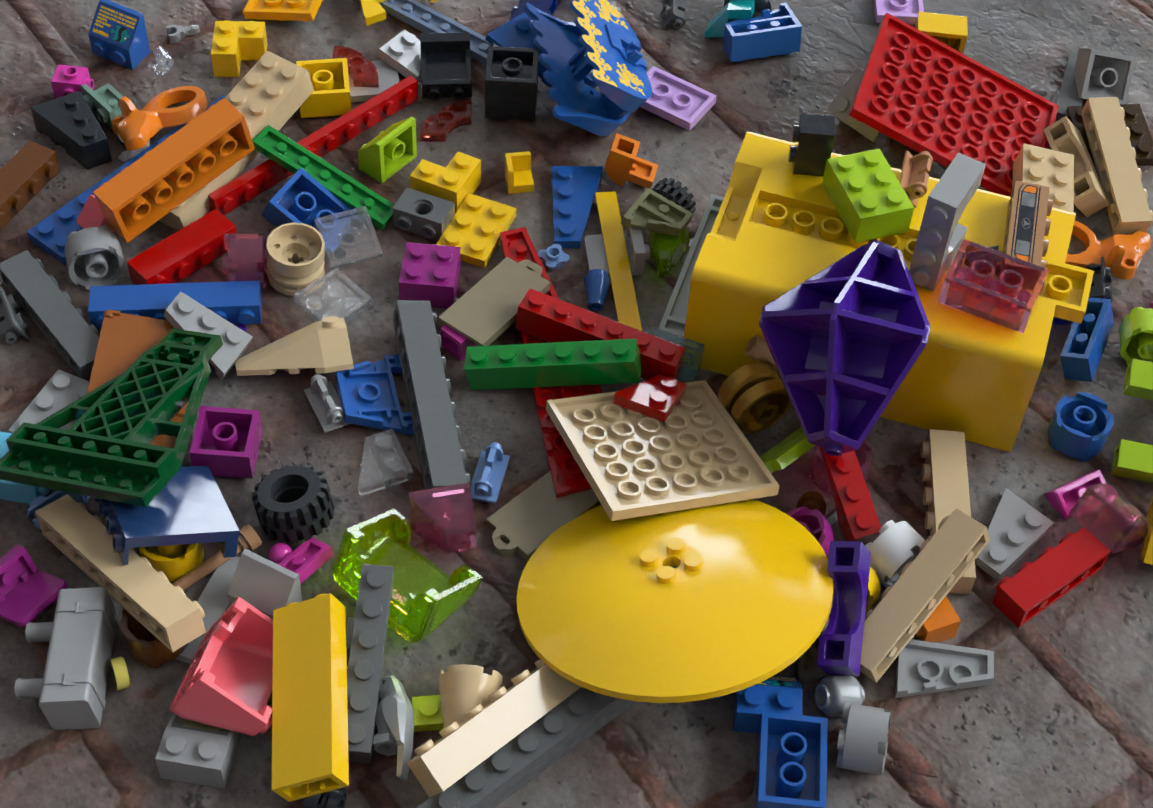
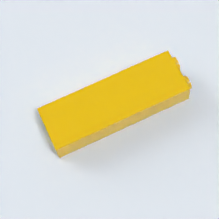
[272,593,349,802]

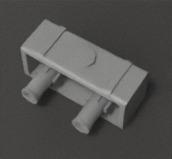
[14,587,118,730]

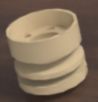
[266,222,325,296]

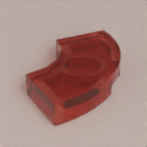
[332,45,379,88]
[420,101,472,142]

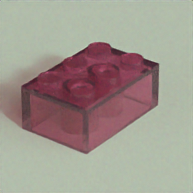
[938,239,1049,333]

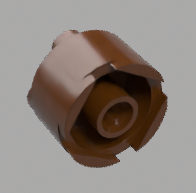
[120,608,188,668]

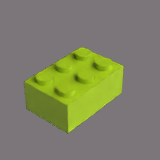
[822,149,914,243]

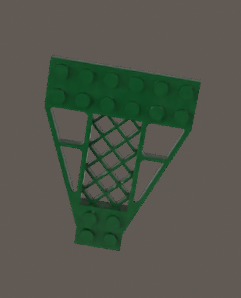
[0,328,223,507]

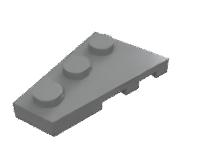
[164,291,253,380]
[895,639,994,698]

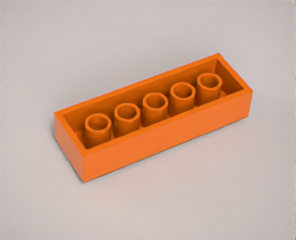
[93,98,255,243]

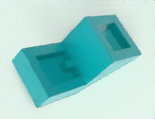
[705,0,755,37]

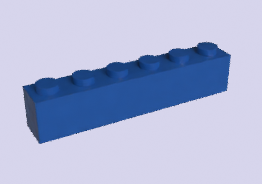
[88,280,262,330]

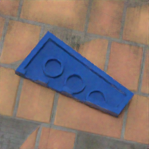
[552,166,603,249]

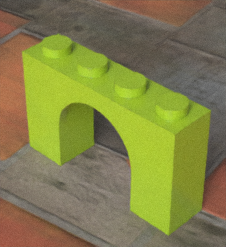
[1111,359,1153,483]

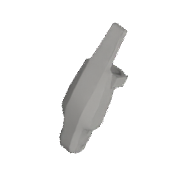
[373,675,414,782]

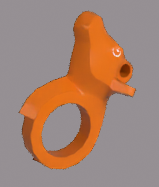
[111,86,208,150]
[1065,221,1151,280]

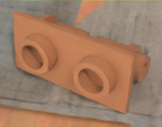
[899,150,933,208]

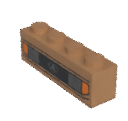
[999,180,1053,289]

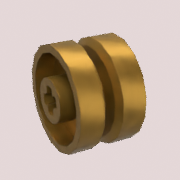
[718,361,792,434]

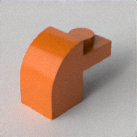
[605,133,658,189]

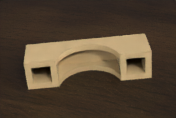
[1044,116,1110,217]

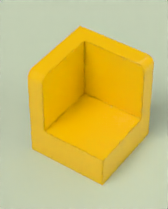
[505,151,534,194]

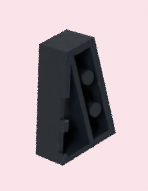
[30,91,112,170]

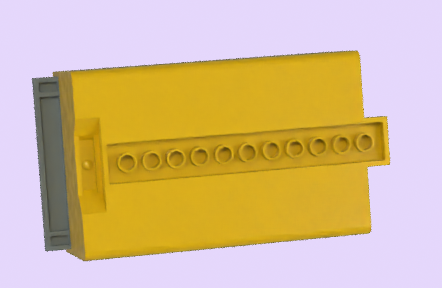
[657,131,1094,452]

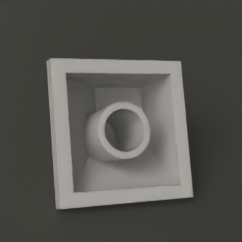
[1074,48,1137,104]

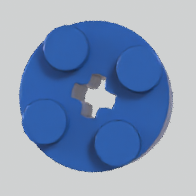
[1048,392,1114,462]

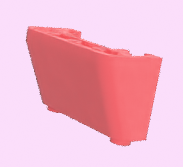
[169,597,273,736]

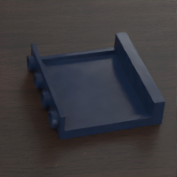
[93,466,239,565]

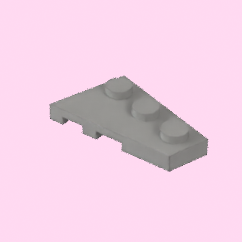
[975,488,1054,581]

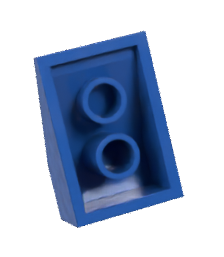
[261,168,363,256]

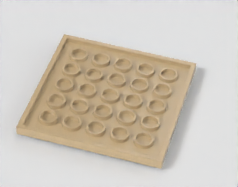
[546,380,780,521]

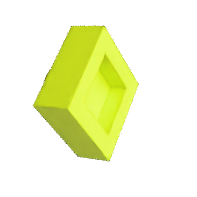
[412,695,444,732]

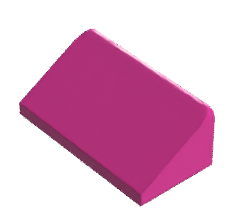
[1044,469,1112,519]

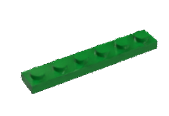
[253,125,394,230]

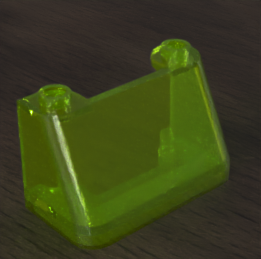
[332,509,483,643]

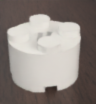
[865,520,926,588]

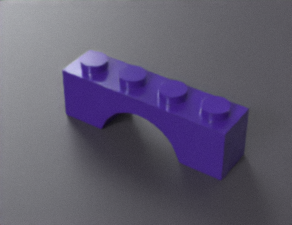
[817,541,871,676]

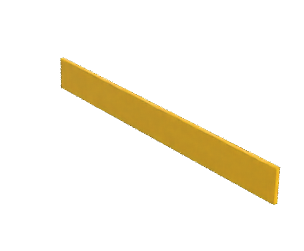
[595,191,642,331]

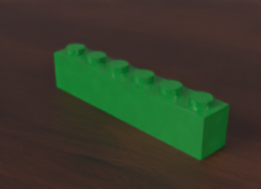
[464,339,641,390]

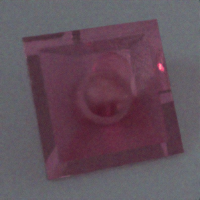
[409,483,476,552]

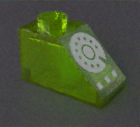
[648,228,690,278]

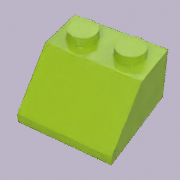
[358,116,417,184]

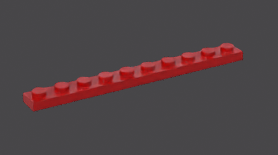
[208,75,418,215]

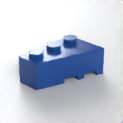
[723,2,802,62]

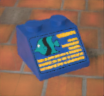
[88,0,150,70]
[733,675,802,733]

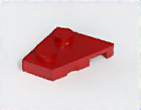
[613,375,686,422]

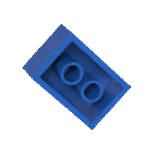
[754,711,828,808]

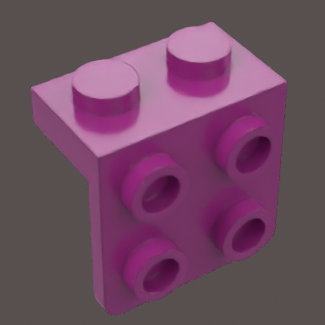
[0,544,68,627]

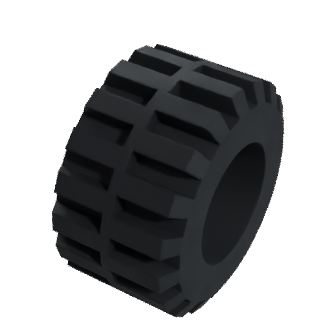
[252,464,335,544]

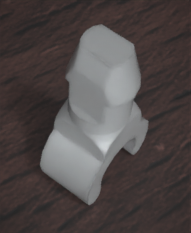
[166,25,200,44]

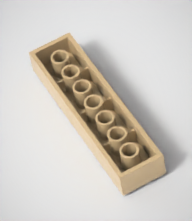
[159,51,314,231]

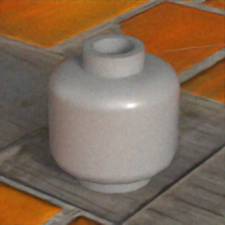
[814,675,865,717]

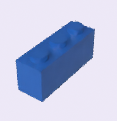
[1060,298,1114,382]

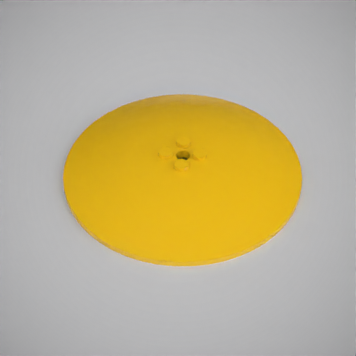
[516,499,834,703]

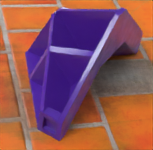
[759,240,931,456]

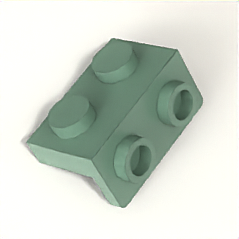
[81,83,123,129]

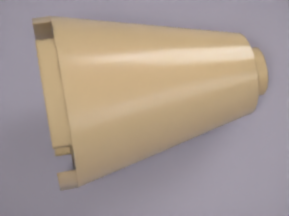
[438,664,503,728]

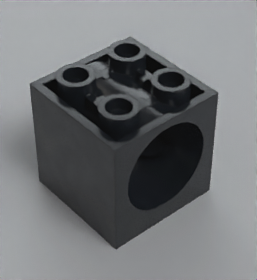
[485,46,539,121]

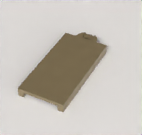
[438,257,551,346]
[487,471,601,562]

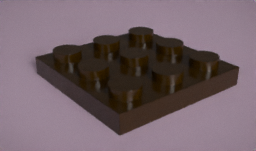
[1066,104,1153,167]

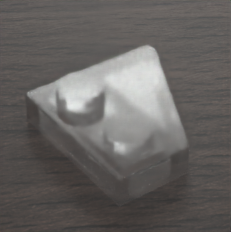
[358,429,414,496]

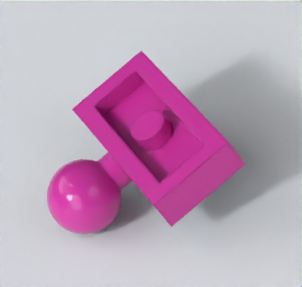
[268,537,334,584]

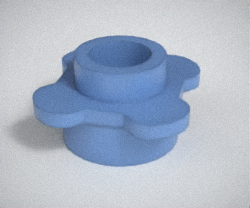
[538,244,570,271]

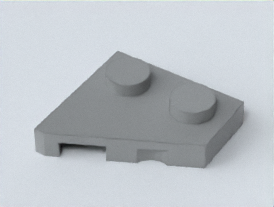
[376,30,421,80]

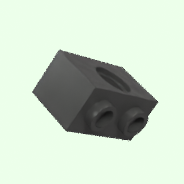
[393,187,455,241]

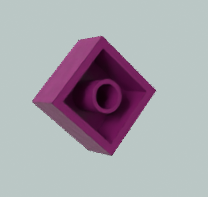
[399,242,461,309]
[189,406,263,479]

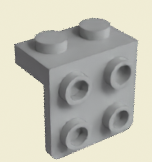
[584,226,650,277]

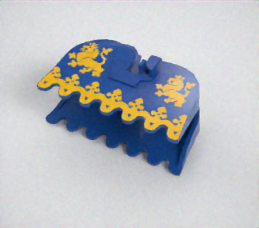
[524,0,652,137]

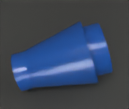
[584,269,611,311]

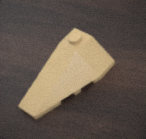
[235,316,354,376]

